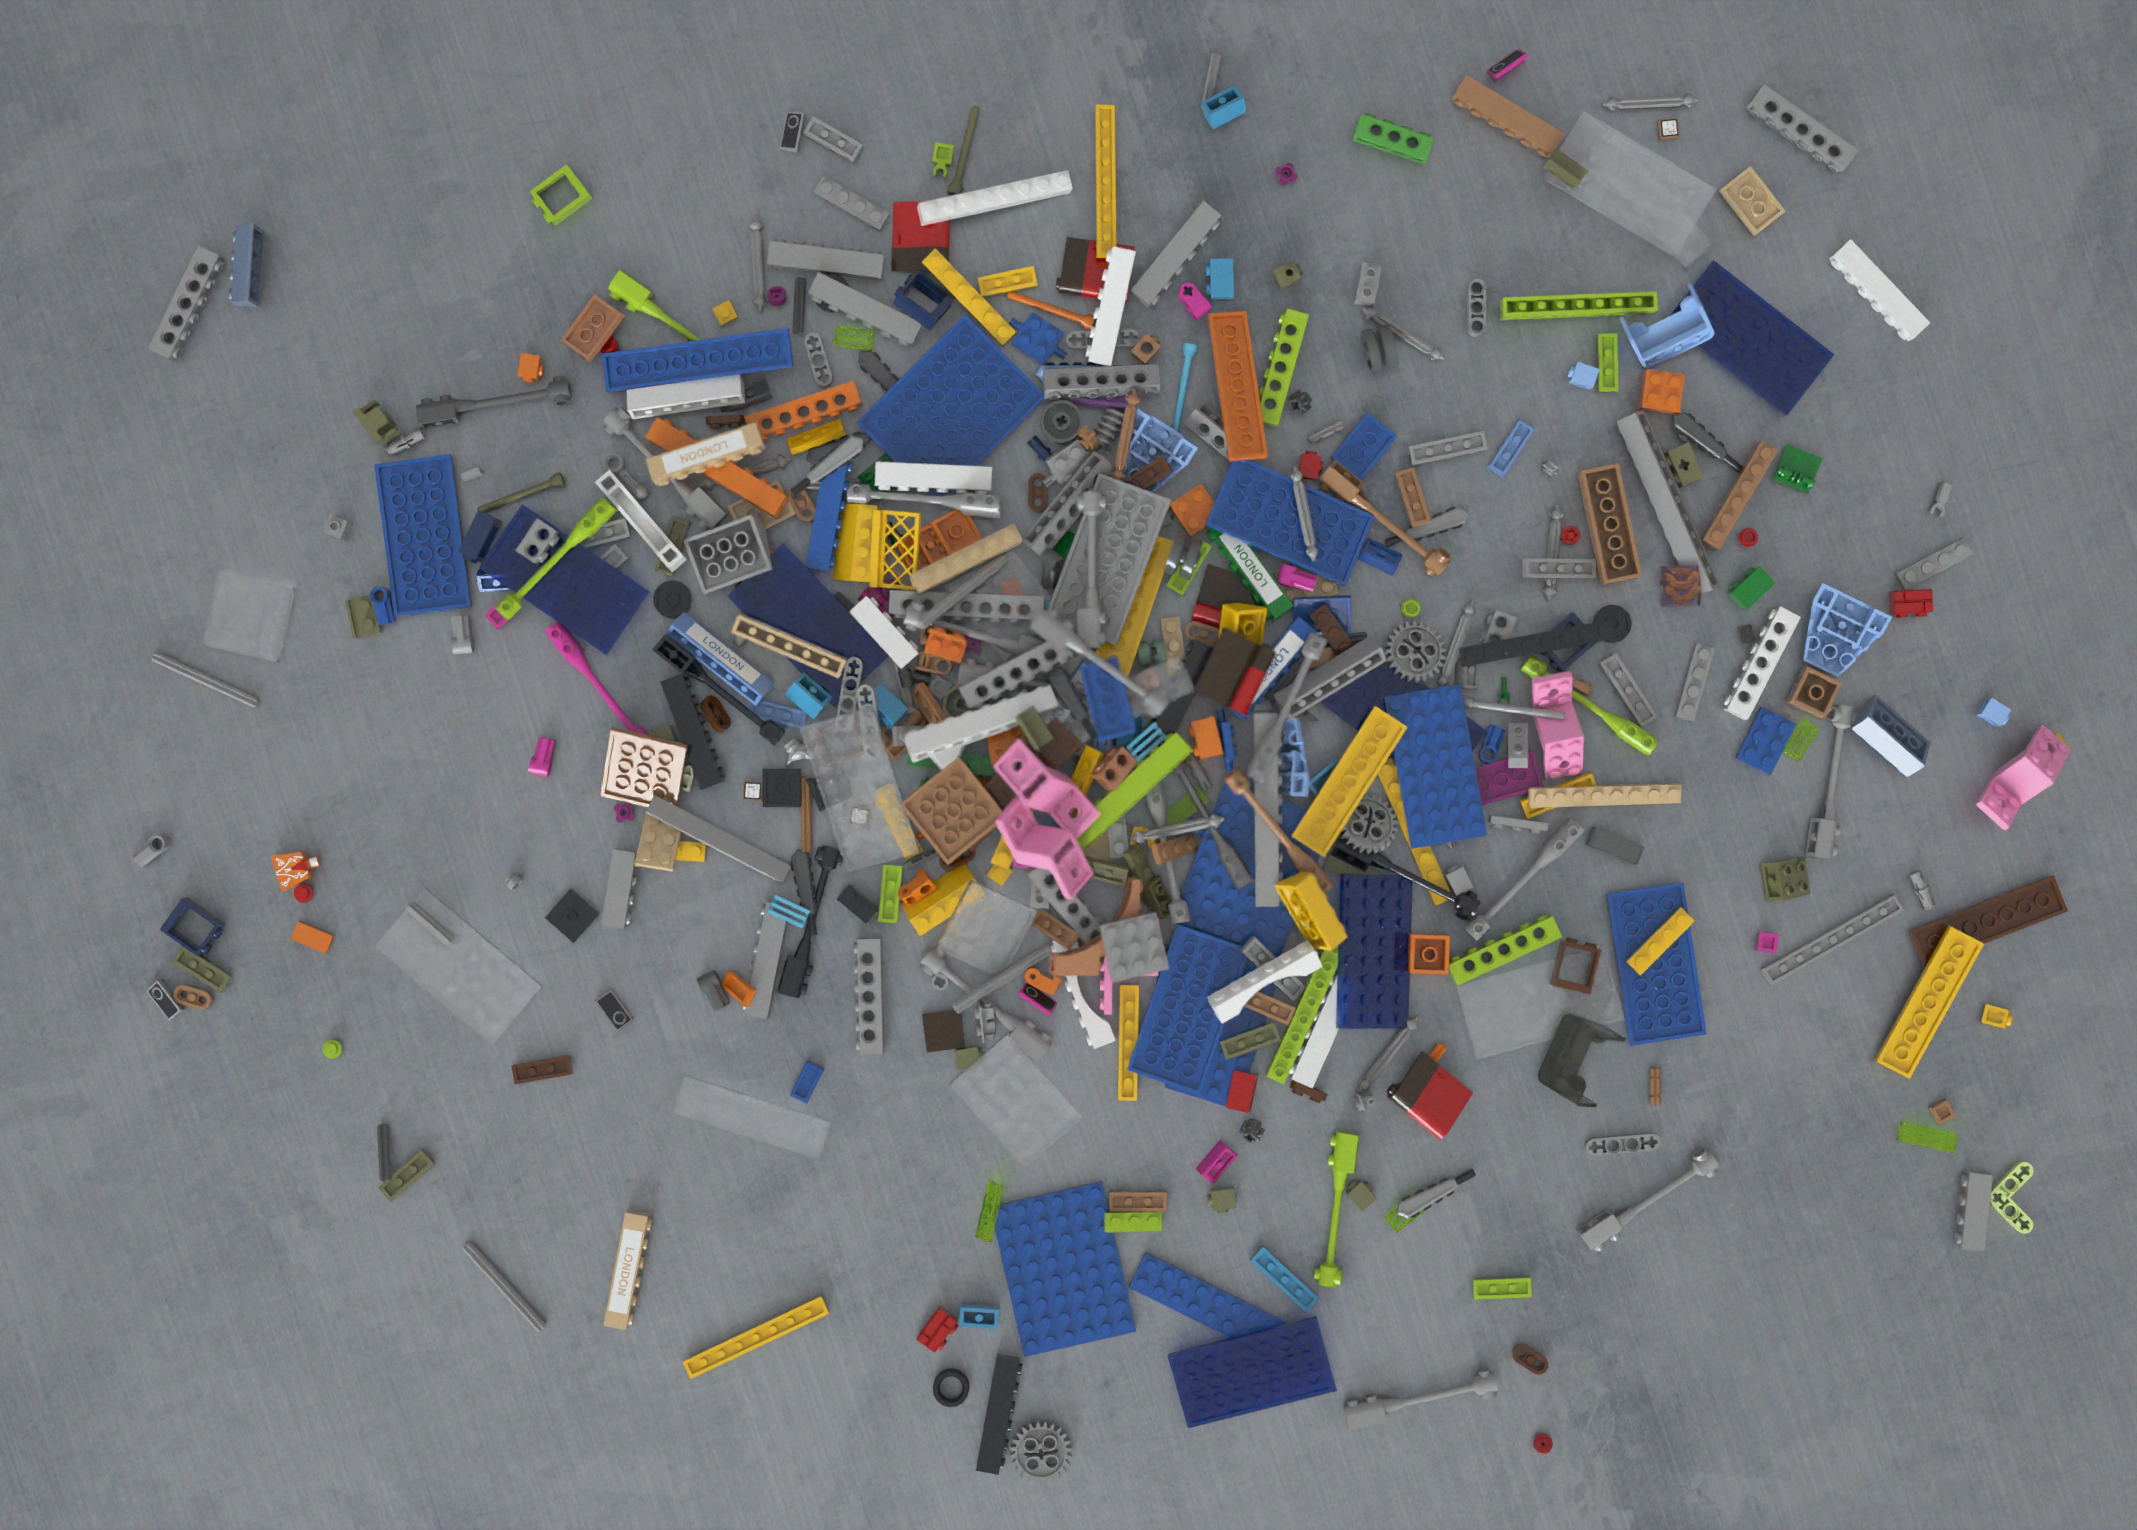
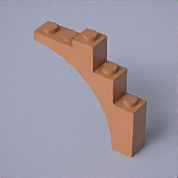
[1049,877,1143,976]

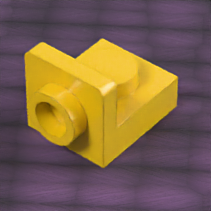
[1981,1004,2014,1029]

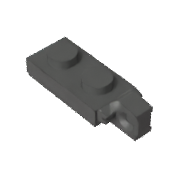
[719,379,772,413]

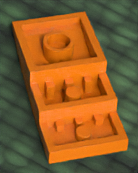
[896,509,982,572]

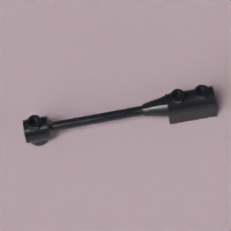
[652,635,786,746]
[1331,832,1481,921]
[777,845,844,998]

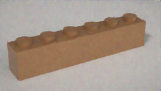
[1452,75,1565,157]
[1700,440,1778,551]

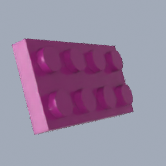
[1475,751,1544,805]

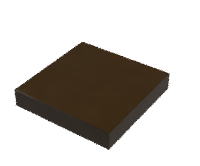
[922,1010,965,1052]

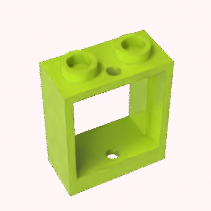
[530,164,593,226]

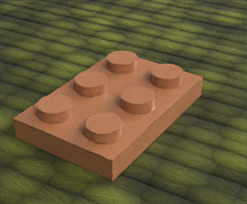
[561,294,625,362]

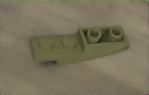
[1124,844,1172,919]

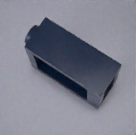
[893,271,955,331]
[458,510,503,564]
[1540,612,1597,672]
[160,898,225,956]

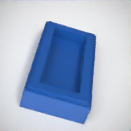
[790,1060,824,1104]

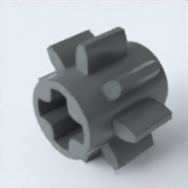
[1288,390,1312,415]
[1239,1119,1265,1143]

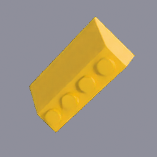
[833,504,879,584]
[1218,603,1267,645]
[900,864,985,936]
[1274,873,1347,950]

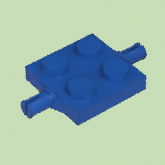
[1009,312,1067,365]
[1216,709,1238,774]

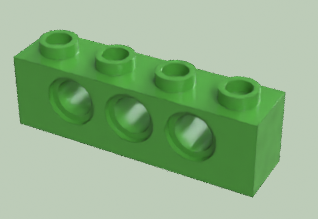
[1352,113,1434,164]

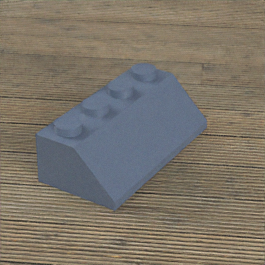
[229,224,264,307]
[1852,694,1931,777]

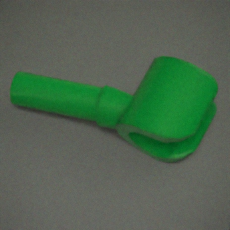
[1498,677,1510,704]

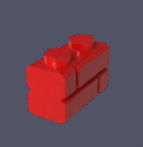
[1889,589,1933,618]
[916,1305,959,1352]

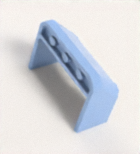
[1619,283,1714,368]

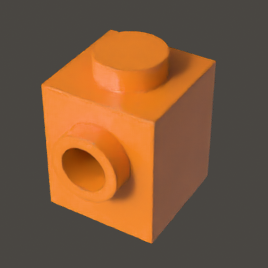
[517,353,545,383]

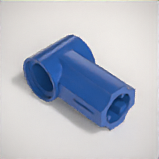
[370,587,396,625]
[1478,724,1506,764]

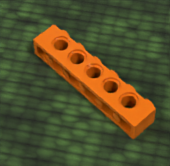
[744,380,863,441]

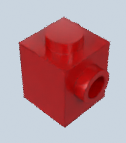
[1298,451,1324,481]

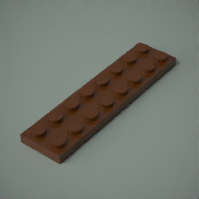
[969,717,1082,852]
[1908,875,2068,967]

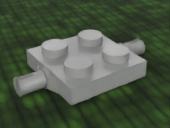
[1042,438,1099,489]

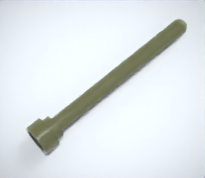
[947,106,979,196]
[477,472,566,513]

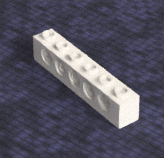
[1723,606,1801,720]

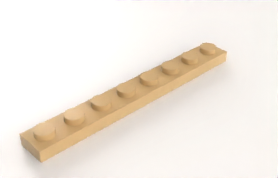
[1528,783,1681,808]

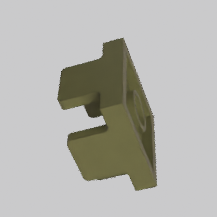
[353,400,401,447]

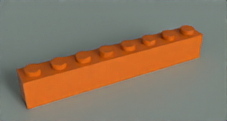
[645,417,789,519]

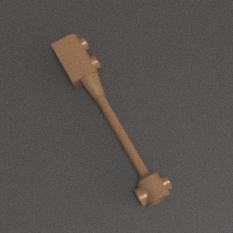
[1319,460,1451,576]
[1224,767,1333,894]

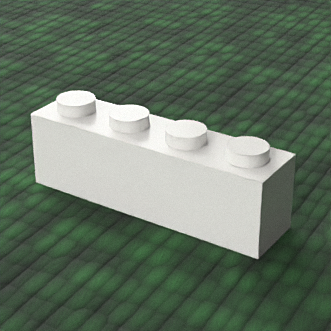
[849,596,919,669]

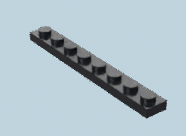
[1458,620,1615,667]

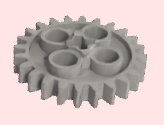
[1384,620,1447,683]
[1341,792,1398,854]
[1010,1420,1072,1484]

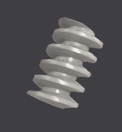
[1093,408,1124,451]

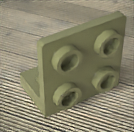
[1761,857,1811,901]

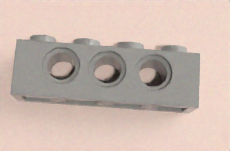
[1184,400,1254,461]

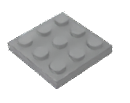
[1099,912,1169,982]

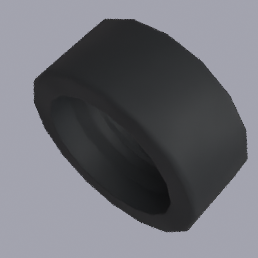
[933,1368,969,1407]

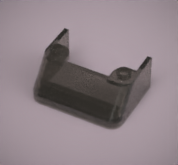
[1538,1014,1626,1107]

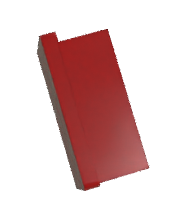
[1226,1070,1259,1113]

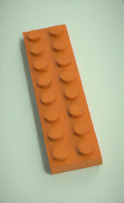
[1207,311,1268,461]

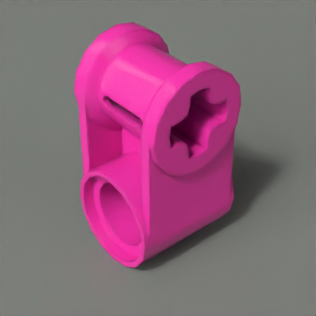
[1178,282,1212,320]

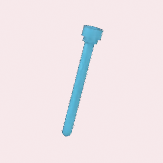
[1172,343,1198,432]

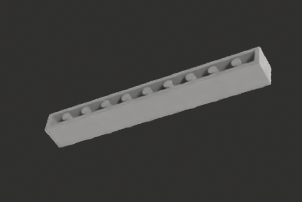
[1616,410,1721,595]
[1254,712,1283,907]

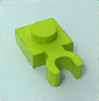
[932,142,954,178]

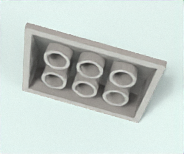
[683,513,773,594]

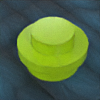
[1401,599,1421,618]
[322,1039,342,1059]

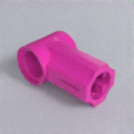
[1276,564,1317,592]
[528,737,555,777]

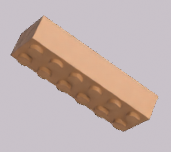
[1577,463,1642,586]

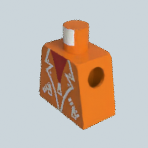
[271,851,321,891]

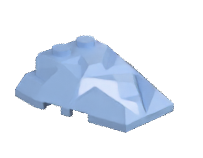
[1111,407,1199,493]
[1803,583,1892,677]
[1247,718,1309,797]

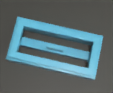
[1125,722,1167,762]
[767,895,811,928]

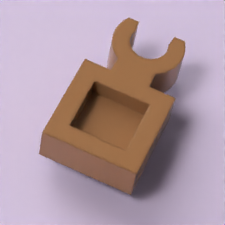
[1079,424,1099,451]

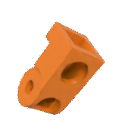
[898,868,937,906]
[1024,967,1062,996]

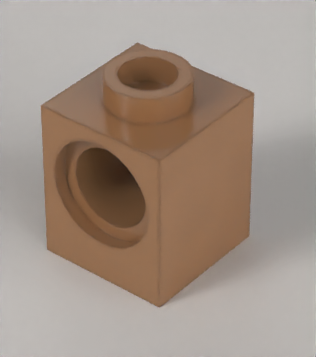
[1131,334,1161,365]

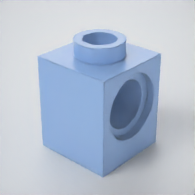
[1567,362,1600,390]
[1976,698,2011,726]

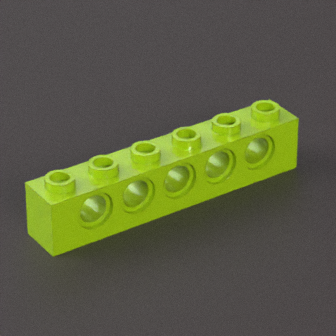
[1259,308,1309,428]
[1449,914,1562,986]

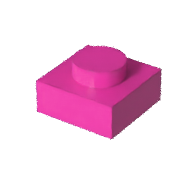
[484,602,508,630]
[1756,931,1779,954]

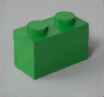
[1728,566,1775,610]

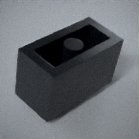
[837,884,879,923]

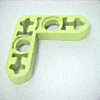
[1990,1161,2034,1234]

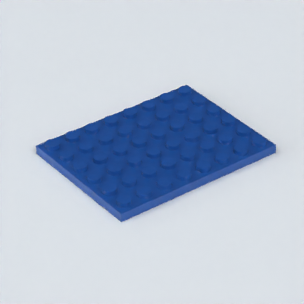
[856,315,1044,505]
[1170,782,1320,958]
[990,1181,1136,1357]

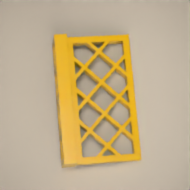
[869,509,921,590]

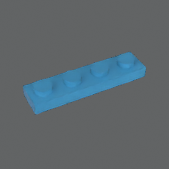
[1250,1245,1319,1313]

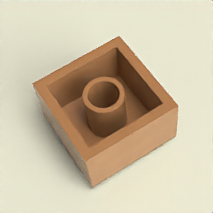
[1785,666,1842,718]

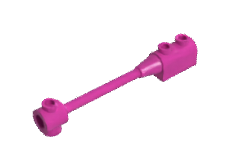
[545,621,649,735]

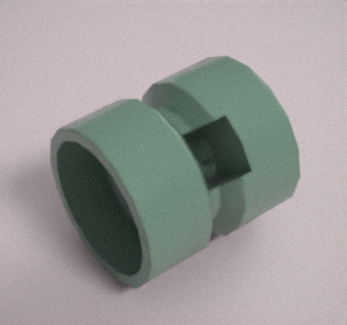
[1138,639,1166,667]

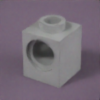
[323,514,353,541]
[1444,865,1473,896]

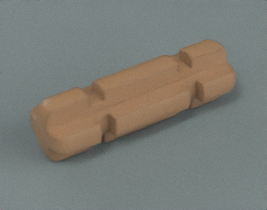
[1650,1067,1661,1105]

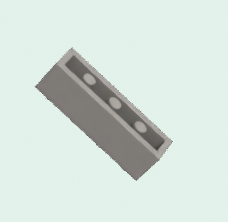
[601,849,639,929]
[1954,1170,1993,1252]

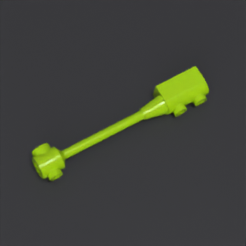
[608,270,702,341]
[495,496,618,620]
[1520,654,1659,756]
[1314,1131,1360,1287]

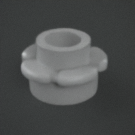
[1542,459,1560,476]
[505,873,523,890]

